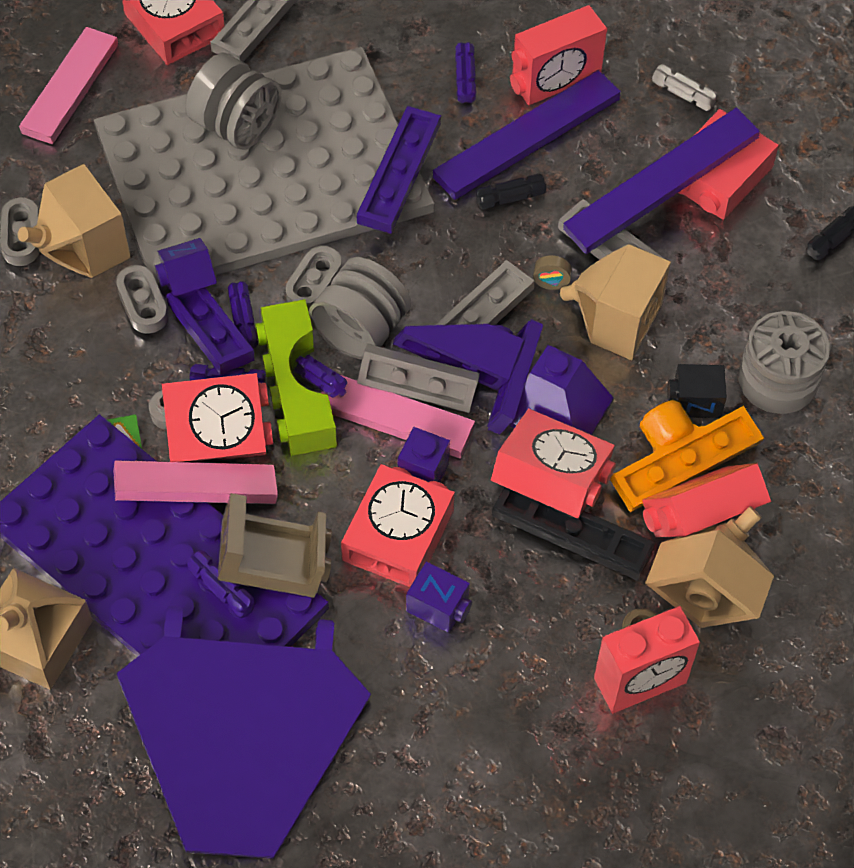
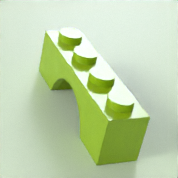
[255,299,337,456]

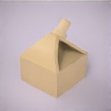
[18,164,131,278]
[560,244,671,360]
[645,506,774,628]
[0,568,93,690]

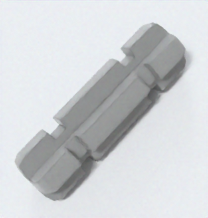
[652,64,718,111]

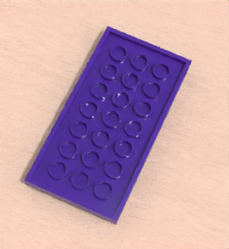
[0,414,329,657]

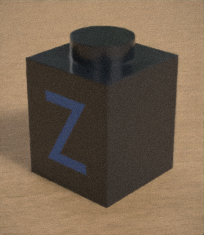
[667,364,727,418]

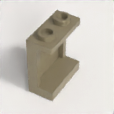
[218,493,332,598]

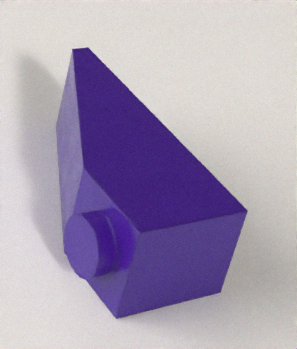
[393,324,523,390]

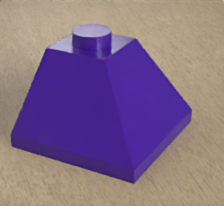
[509,345,614,435]

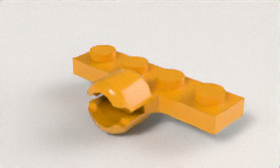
[610,400,764,513]

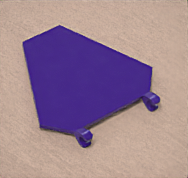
[116,606,371,859]

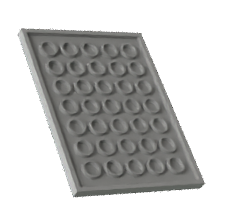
[94,47,434,291]

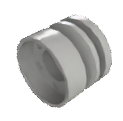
[185,52,281,150]
[309,257,411,360]
[738,311,830,414]

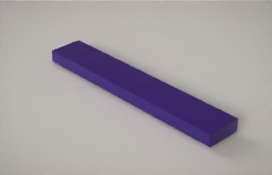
[432,70,621,200]
[563,107,760,255]

